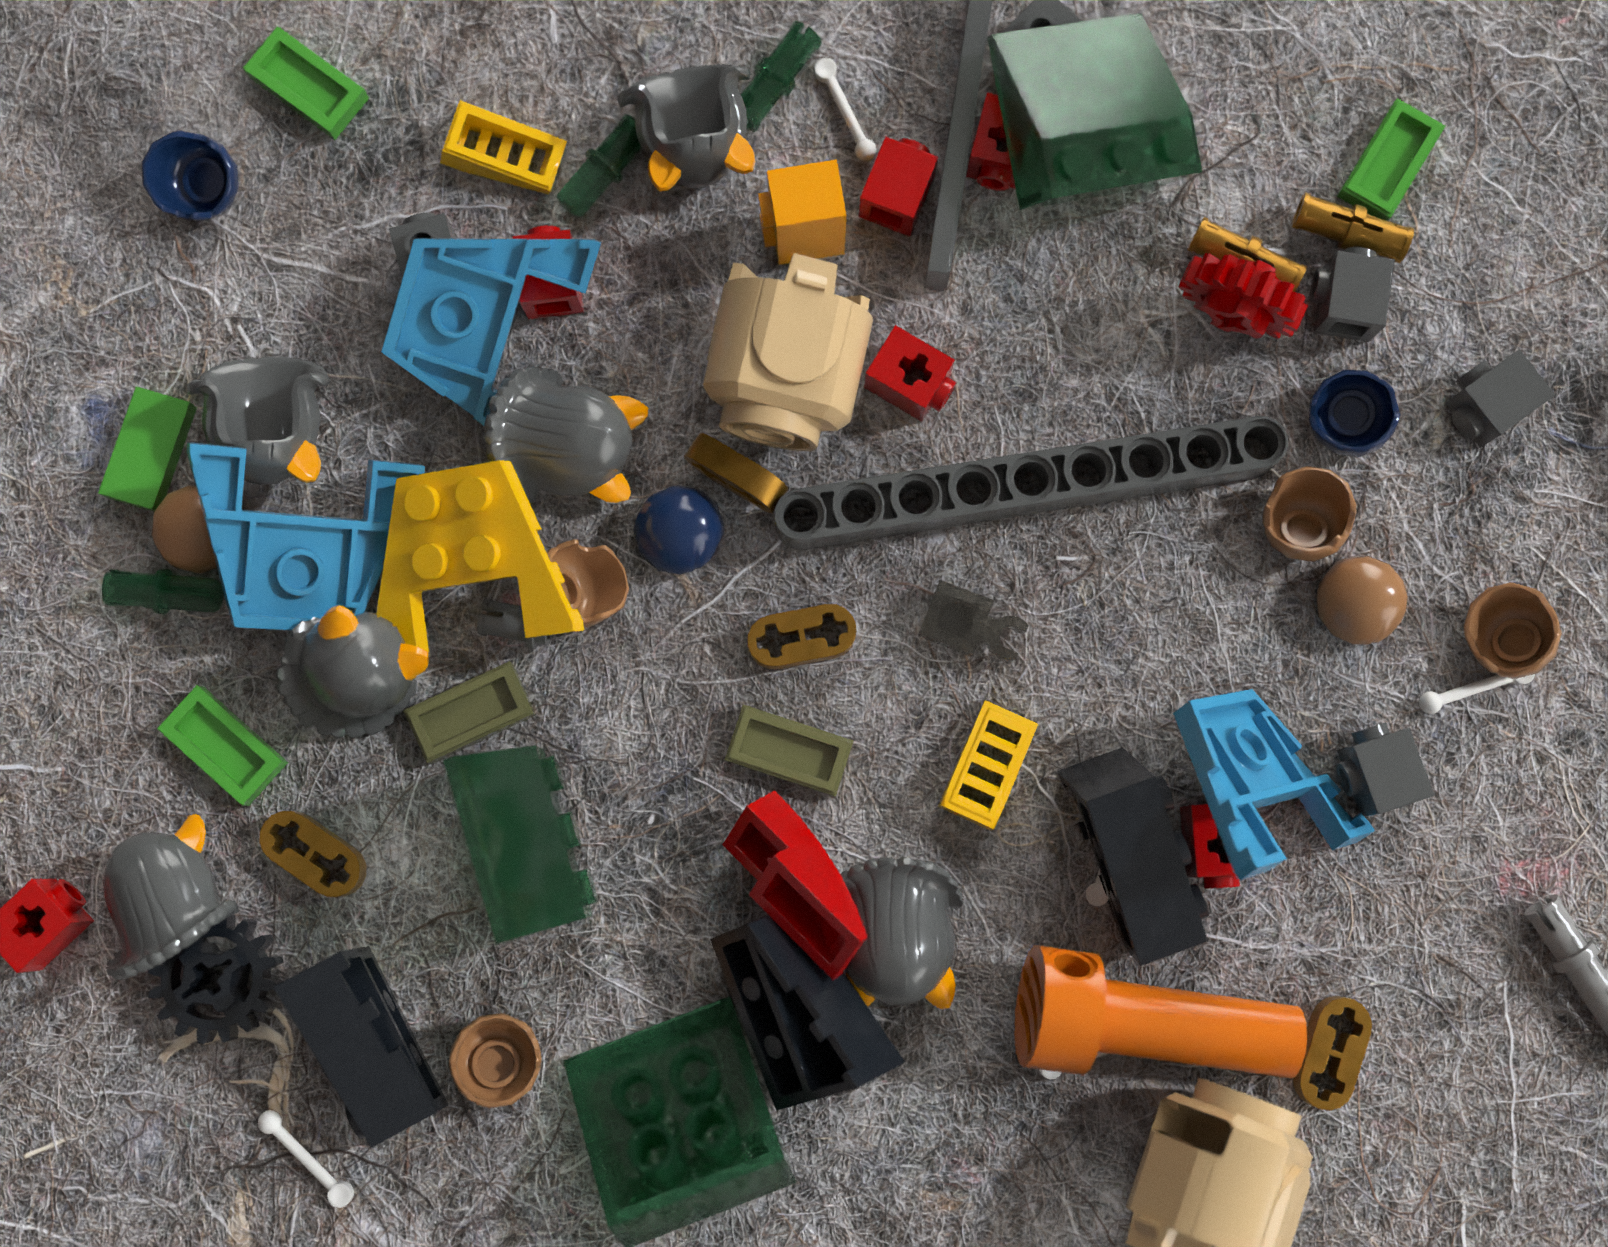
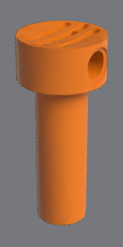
[1014,945,1307,1079]

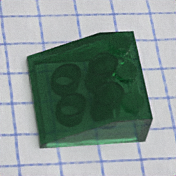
[987,13,1202,210]
[443,745,598,945]
[563,996,797,1247]

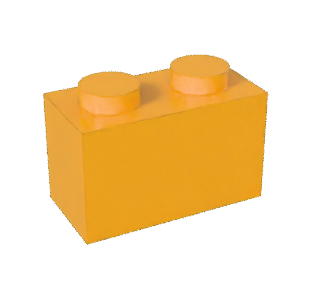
[758,159,847,265]

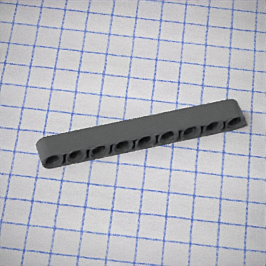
[774,416,1288,550]

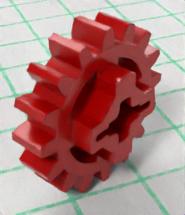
[1178,253,1308,339]

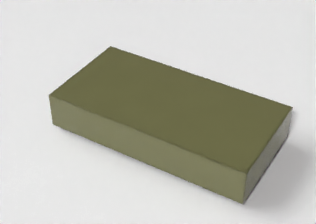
[404,661,536,764]
[725,704,854,797]

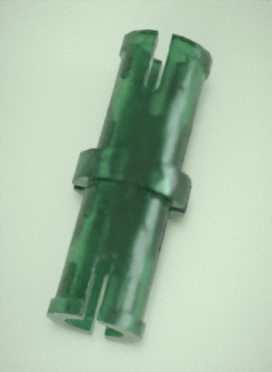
[741,21,822,132]

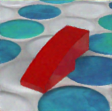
[722,790,867,980]

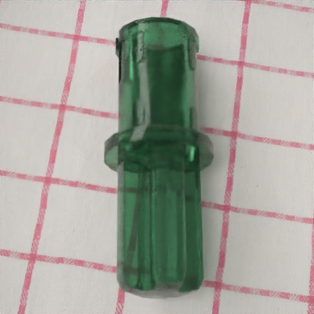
[557,114,641,218]
[102,568,224,615]

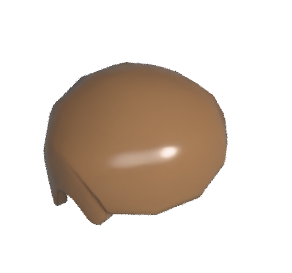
[1262,466,1356,562]
[152,485,217,574]
[546,539,629,628]
[1316,556,1408,645]
[1464,582,1562,679]
[449,1013,542,1109]

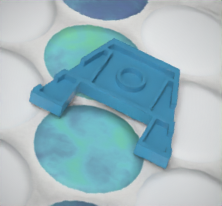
[381,238,601,426]
[187,442,425,630]
[1173,689,1375,881]

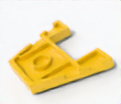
[376,460,584,652]

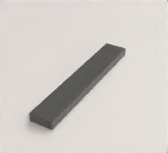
[924,0,992,291]

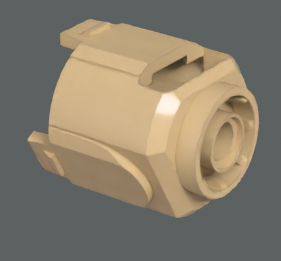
[703,253,873,451]
[1126,1078,1313,1247]

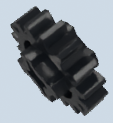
[147,914,283,1044]

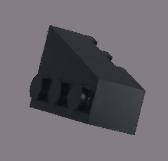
[1058,747,1209,966]
[710,915,905,1111]
[273,946,449,1148]

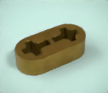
[684,433,788,513]
[748,604,856,669]
[259,811,367,897]
[1293,996,1372,1111]

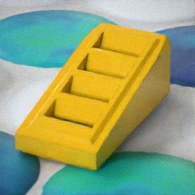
[440,100,567,195]
[937,700,1038,831]

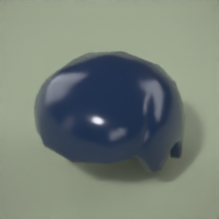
[142,131,239,221]
[1309,370,1401,457]
[633,485,724,575]

